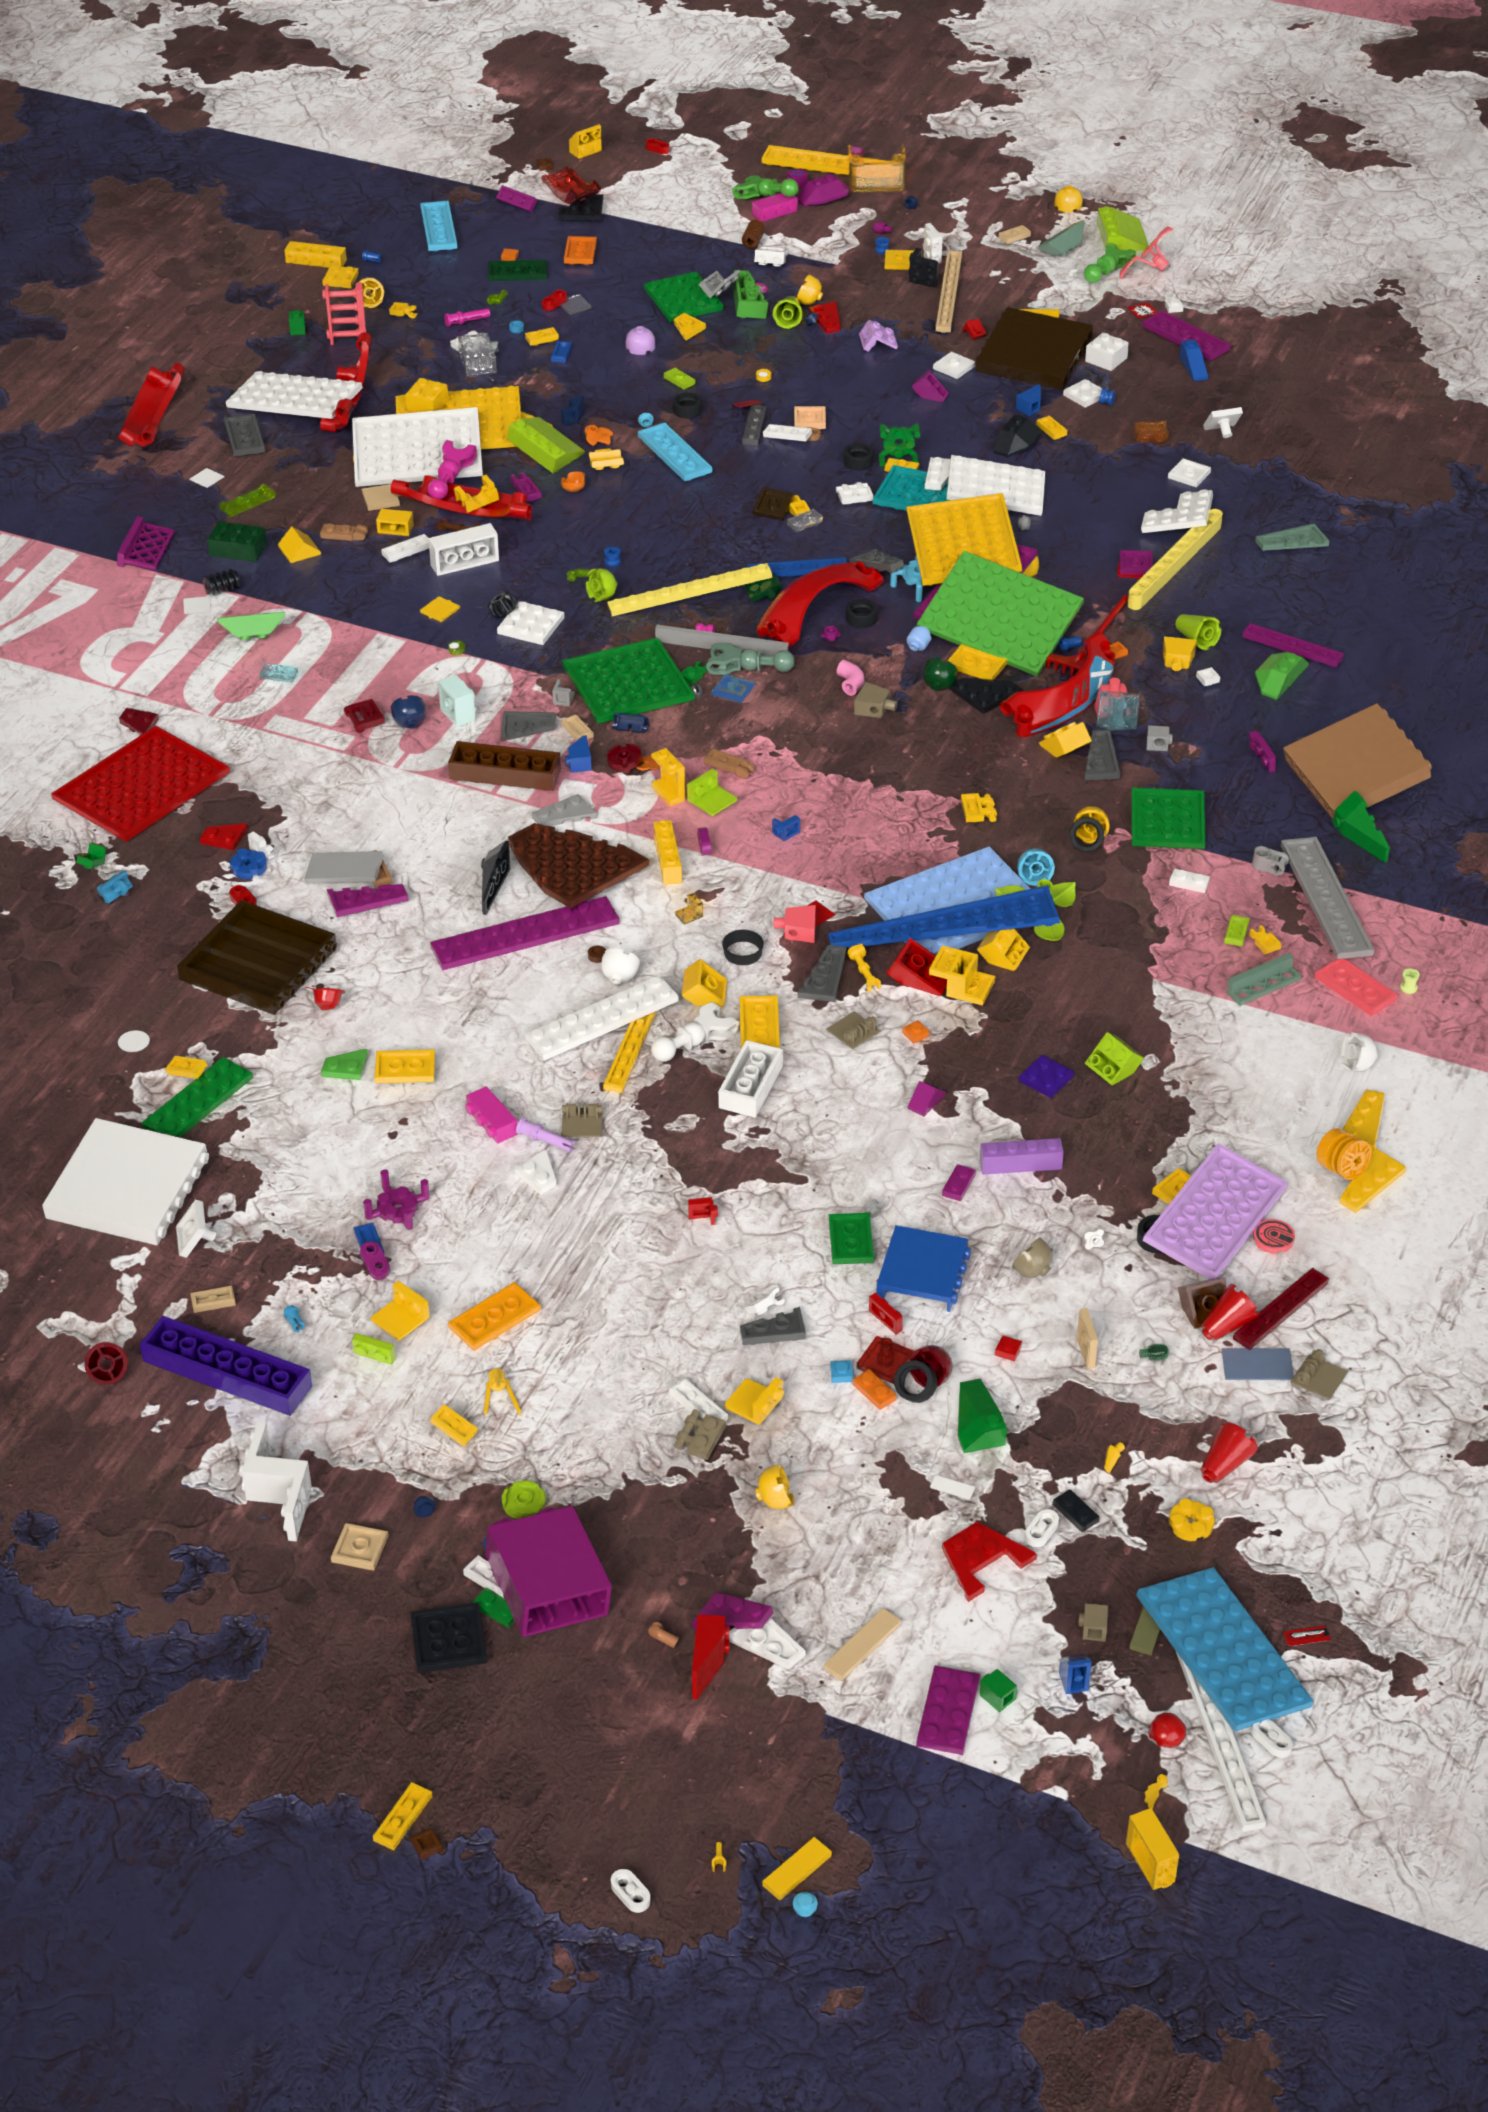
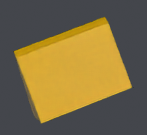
[278,526,321,563]

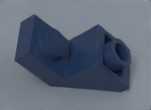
[561,395,584,426]

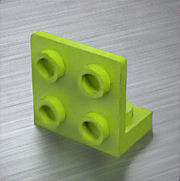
[687,768,737,816]

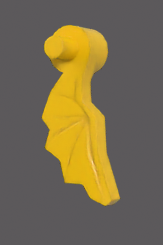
[1144,1774,1168,1810]

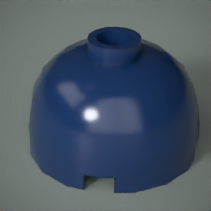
[391,695,426,729]

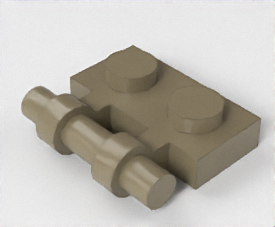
[674,1409,727,1460]

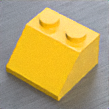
[682,958,727,1007]

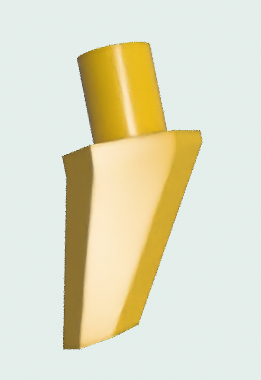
[1104,1442,1125,1474]

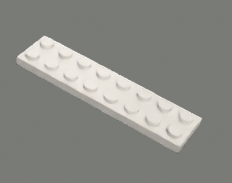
[525,975,679,1061]

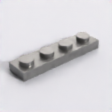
[743,405,766,445]

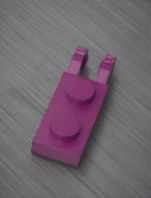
[510,472,542,502]
[1249,731,1276,773]

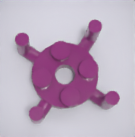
[363,1169,430,1230]

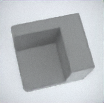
[552,679,575,707]

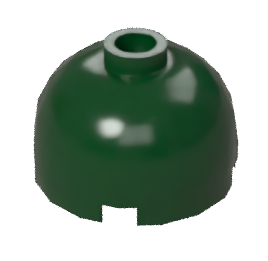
[923,658,958,691]

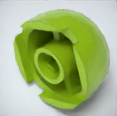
[586,568,617,602]

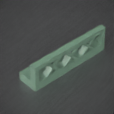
[1226,953,1301,1006]

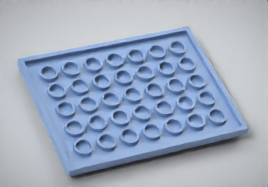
[864,846,1030,956]

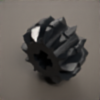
[488,591,517,618]

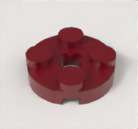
[607,744,643,774]

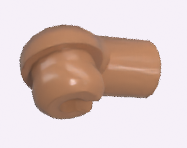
[648,1622,679,1648]

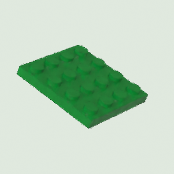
[644,271,723,323]
[1131,788,1205,849]

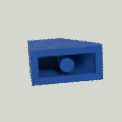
[565,735,592,773]
[1059,1654,1092,1694]

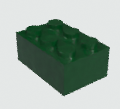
[207,521,267,562]

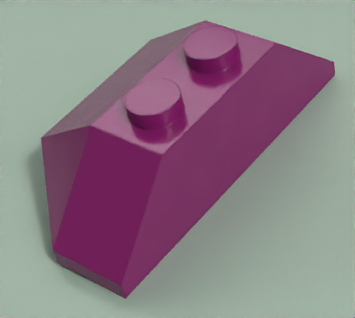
[797,174,851,207]

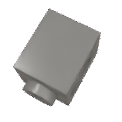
[1147,725,1172,751]

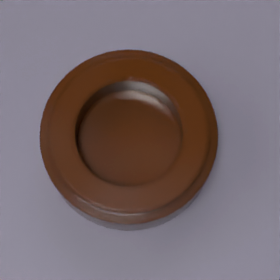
[588,945,606,963]

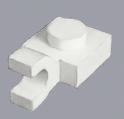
[745,1287,785,1315]

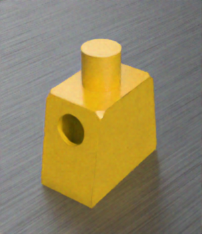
[1163,637,1196,671]

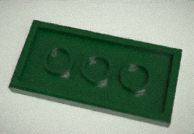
[488,260,547,281]

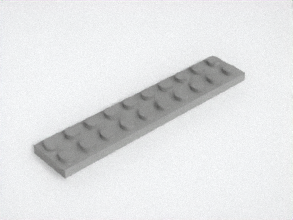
[1281,837,1374,959]

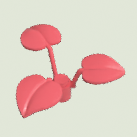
[1119,226,1173,279]

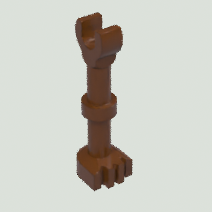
[435,518,481,531]

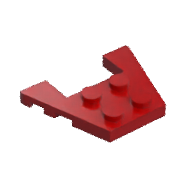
[942,1522,1037,1602]

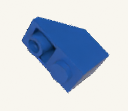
[1016,384,1041,416]

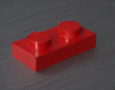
[869,1292,903,1335]

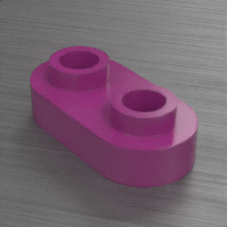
[360,1241,390,1280]

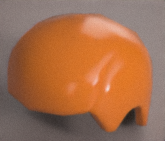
[561,472,585,493]

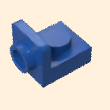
[772,815,800,841]

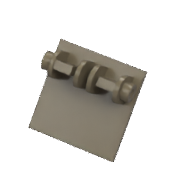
[826,1011,881,1049]
[561,1103,603,1137]
[1290,1349,1348,1400]

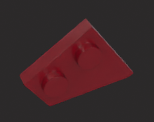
[119,708,159,735]

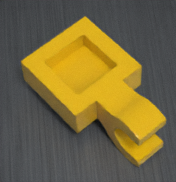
[389,302,417,318]

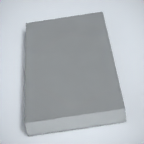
[304,851,384,883]

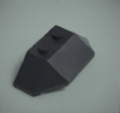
[994,414,1042,457]

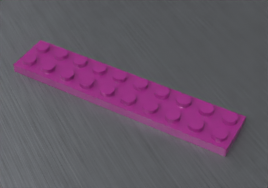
[430,896,619,971]

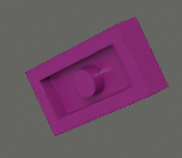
[942,1164,976,1202]

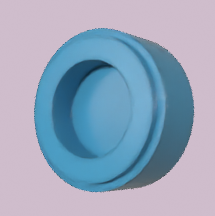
[509,320,524,333]

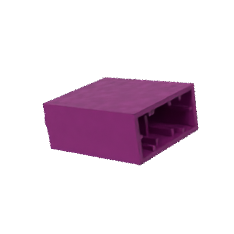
[485,1506,612,1637]

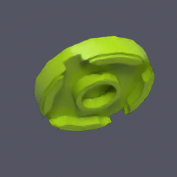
[502,1480,546,1519]

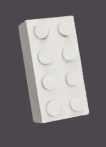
[429,523,499,576]
[719,1040,783,1117]

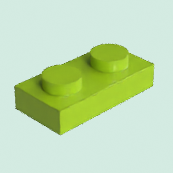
[352,1333,396,1365]

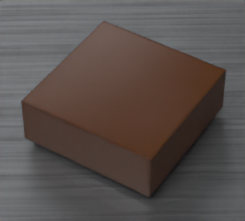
[537,158,553,171]
[410,1828,443,1860]

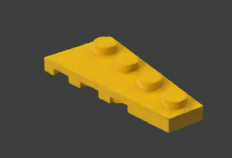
[1342,1090,1385,1151]
[1339,1148,1406,1213]

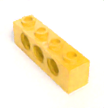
[285,241,347,268]
[653,820,682,885]

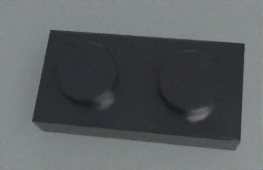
[1053,1489,1099,1533]

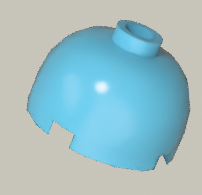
[1017,848,1055,886]

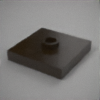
[753,487,794,521]

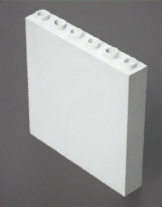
[42,1118,209,1246]

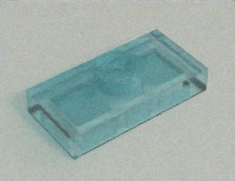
[260,663,298,683]

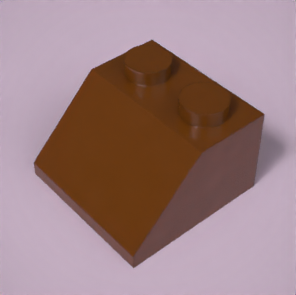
[1177,1278,1227,1329]

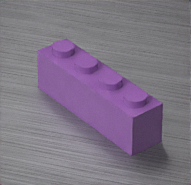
[979,1138,1064,1175]

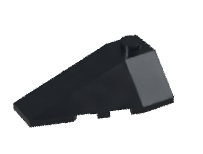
[481,840,511,915]

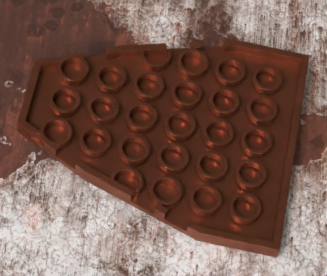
[508,823,649,908]

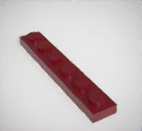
[1233,1267,1329,1350]

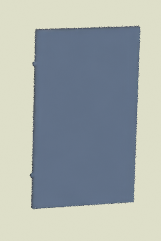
[1221,1348,1294,1381]

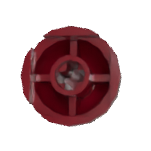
[84,1342,128,1385]
[909,1345,953,1388]

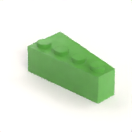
[732,270,768,319]

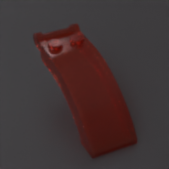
[541,166,601,204]

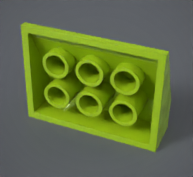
[1097,206,1149,251]
[507,417,585,473]

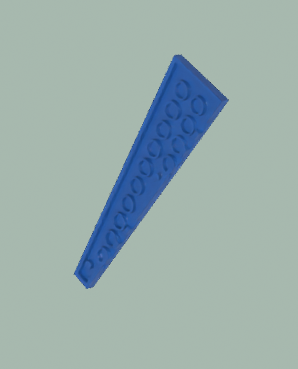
[828,885,1060,948]

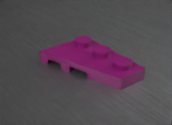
[691,1592,774,1630]

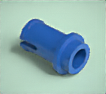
[362,250,382,263]
[1059,636,1082,651]

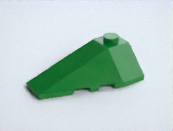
[1332,791,1390,862]
[958,1378,1007,1453]

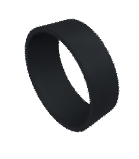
[722,929,764,965]

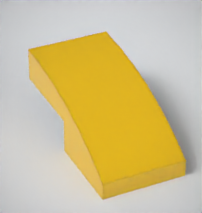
[788,495,811,516]

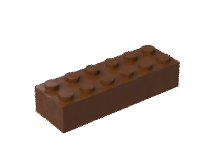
[448,741,561,791]

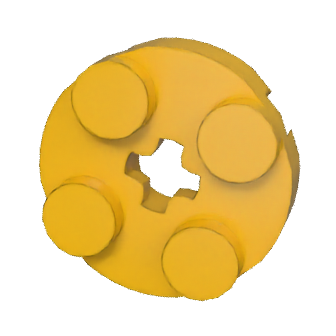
[1169,1498,1214,1541]

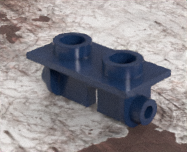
[612,713,650,733]

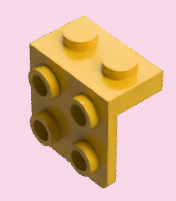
[725,1377,784,1425]

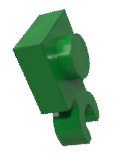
[680,661,708,685]

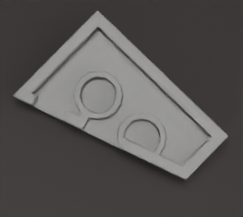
[532,794,597,826]

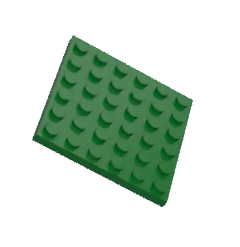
[562,637,695,724]

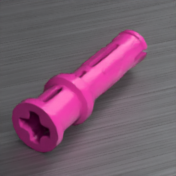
[444,308,490,327]

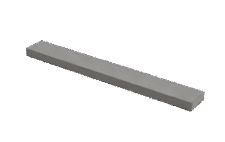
[655,625,789,656]

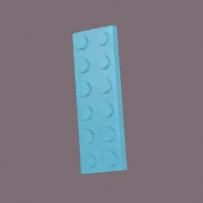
[420,201,457,251]
[638,423,712,481]

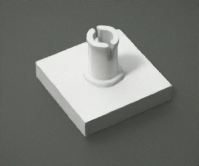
[1203,407,1243,438]
[176,1199,216,1258]

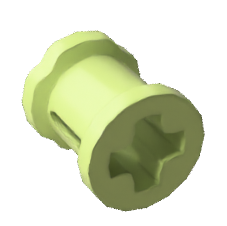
[1400,968,1420,994]

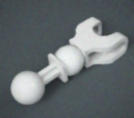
[651,1002,740,1062]

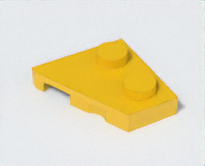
[674,313,706,341]

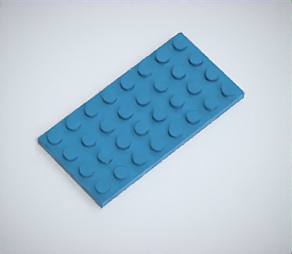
[1136,1567,1314,1732]

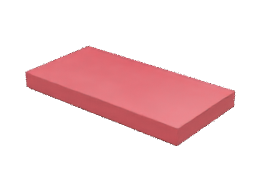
[1314,959,1398,1016]

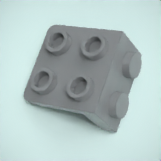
[698,270,741,298]

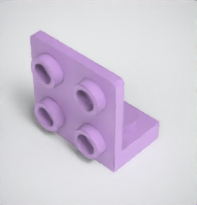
[859,320,898,352]

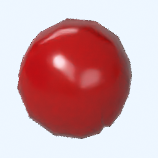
[1148,1712,1186,1748]

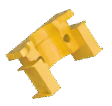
[454,474,499,513]

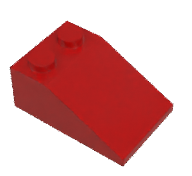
[886,938,947,996]
[692,1614,730,1700]

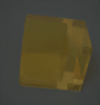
[675,893,703,925]

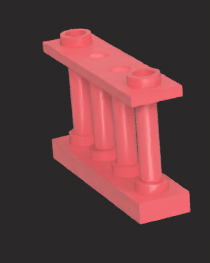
[323,282,366,345]

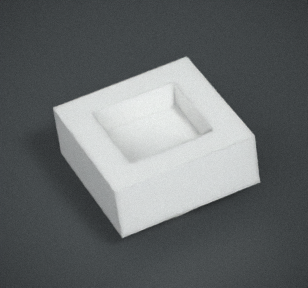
[1196,667,1220,686]

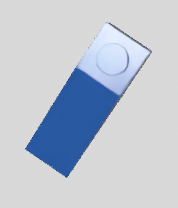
[1179,340,1208,381]

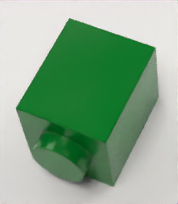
[289,310,306,335]
[980,1669,1017,1712]

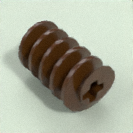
[742,219,765,249]

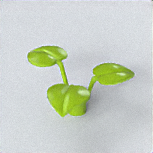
[995,879,1076,941]

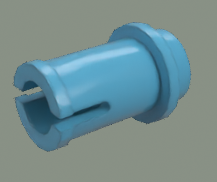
[283,1305,305,1332]

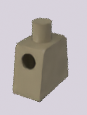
[854,682,897,718]

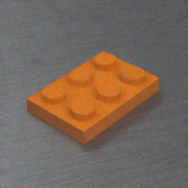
[564,236,597,265]

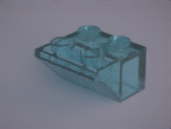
[1097,691,1141,731]

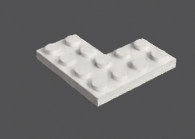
[1141,489,1213,533]

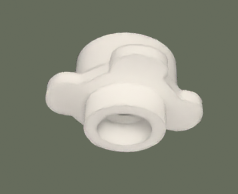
[1084,1228,1104,1250]

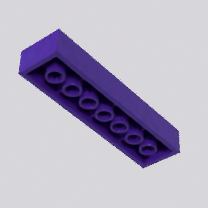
[140,1316,312,1416]

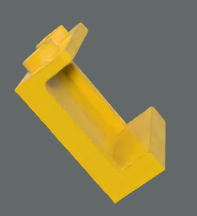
[651,748,685,806]

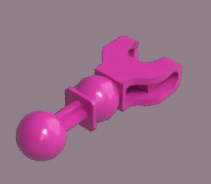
[428,440,477,500]

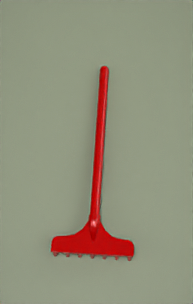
[1046,595,1128,676]

